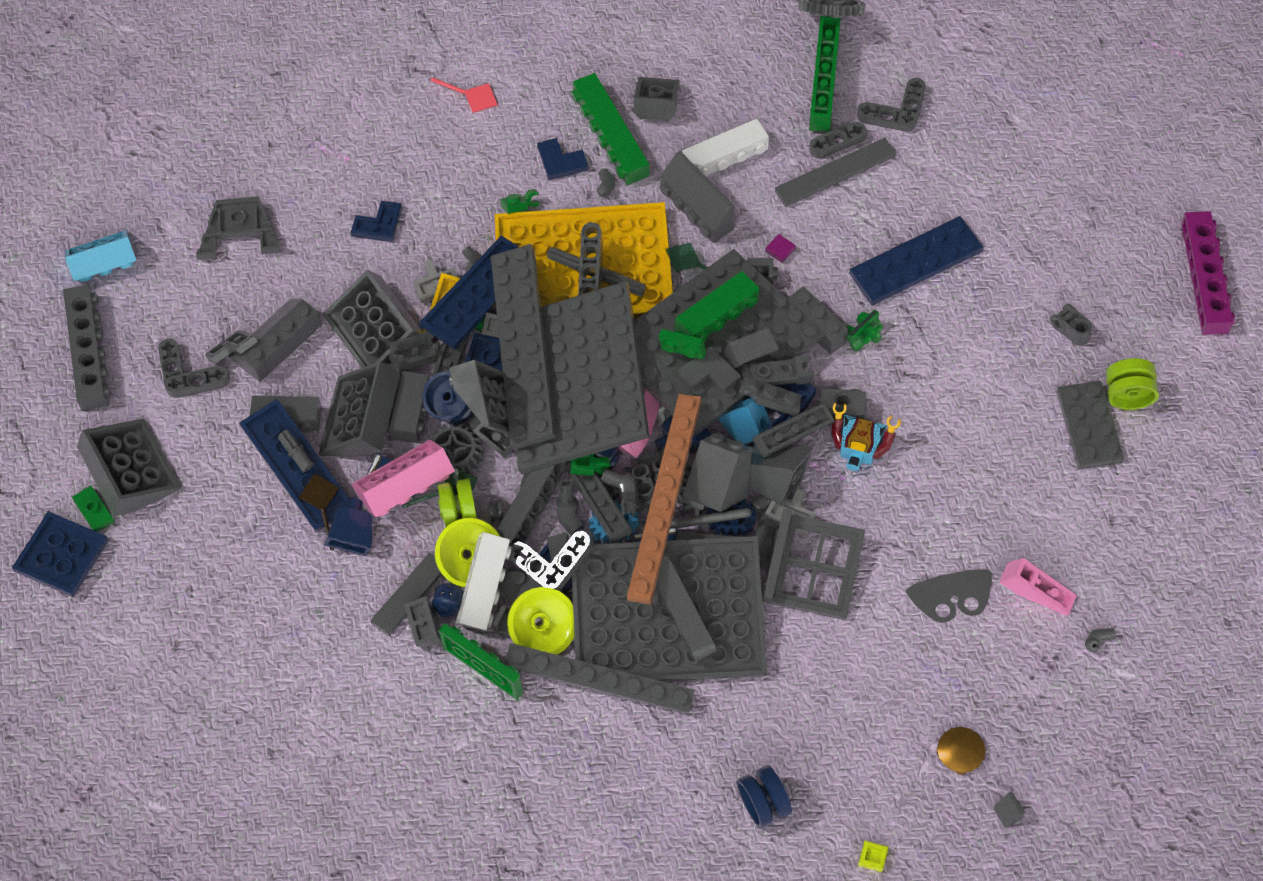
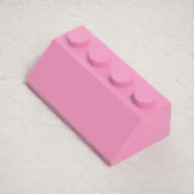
[351,439,455,517]

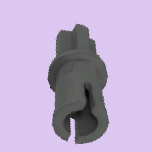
[278,430,314,473]

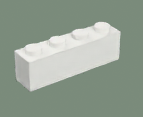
[682,119,769,177]
[455,532,511,631]

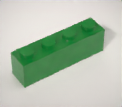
[674,271,760,341]

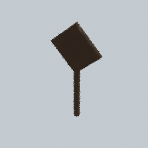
[299,473,339,551]

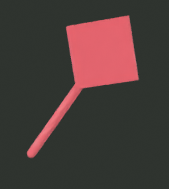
[431,77,497,113]

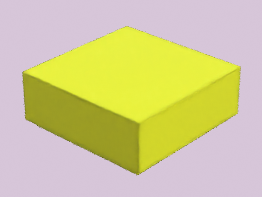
[858,840,889,872]

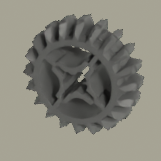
[425,422,484,481]

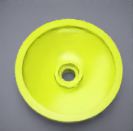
[435,518,500,588]
[507,587,574,655]

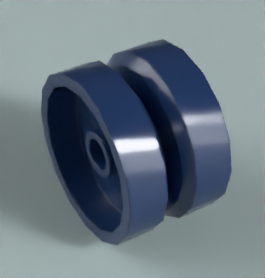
[422,371,474,424]
[736,765,792,829]

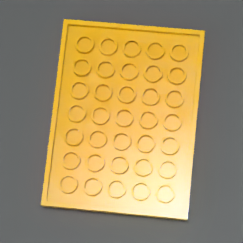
[494,202,673,319]

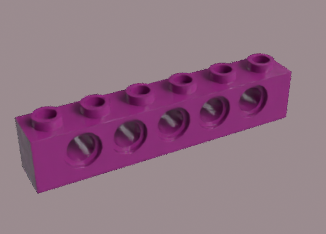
[1181,211,1235,335]

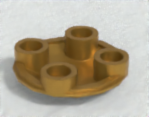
[936,727,986,775]

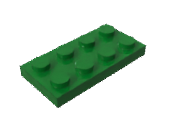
[439,623,523,701]

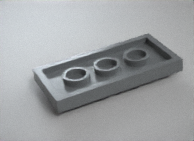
[1056,381,1124,469]

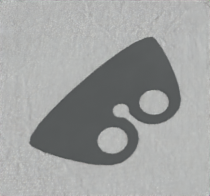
[906,569,992,623]

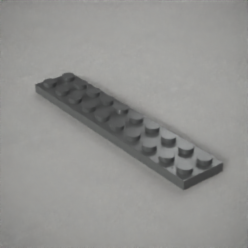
[491,244,556,450]

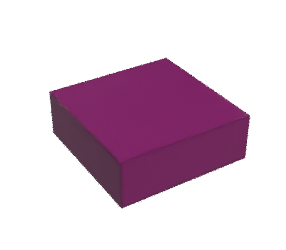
[765,234,796,263]

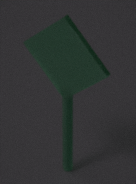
[666,243,708,272]
[402,467,478,508]

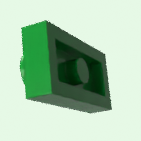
[658,329,706,360]

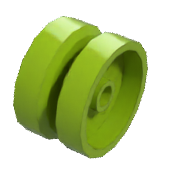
[1105,358,1159,410]
[437,478,477,528]

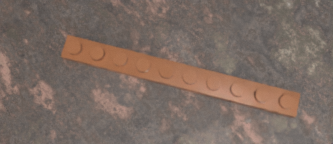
[627,394,702,604]

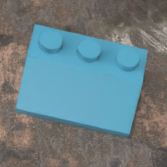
[65,230,136,283]

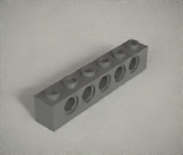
[63,284,111,411]

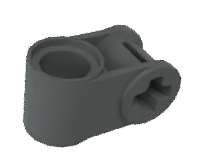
[1050,304,1092,346]

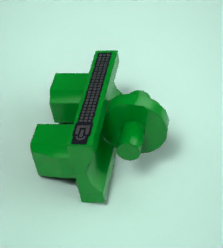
[846,310,883,352]

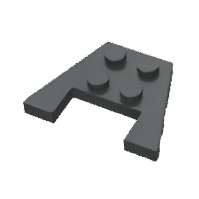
[196,196,281,260]
[498,532,569,607]

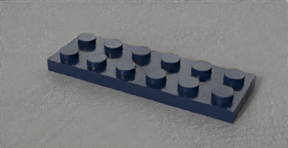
[849,216,983,306]
[420,235,518,350]
[239,399,350,532]

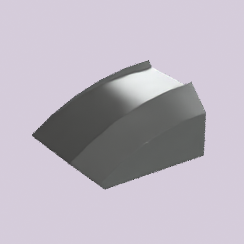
[633,77,680,122]

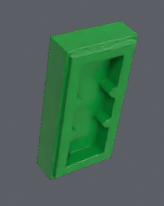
[72,486,115,532]

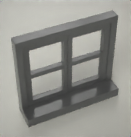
[763,509,865,620]

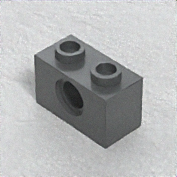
[820,387,866,419]

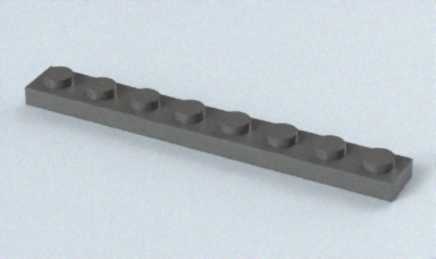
[504,643,695,714]

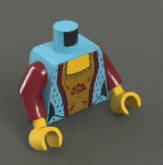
[831,402,902,471]

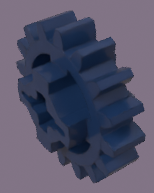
[706,498,756,537]

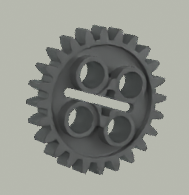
[799,0,866,18]
[622,447,691,515]

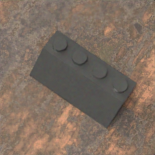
[660,151,734,243]
[229,299,322,382]

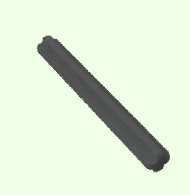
[547,247,646,296]

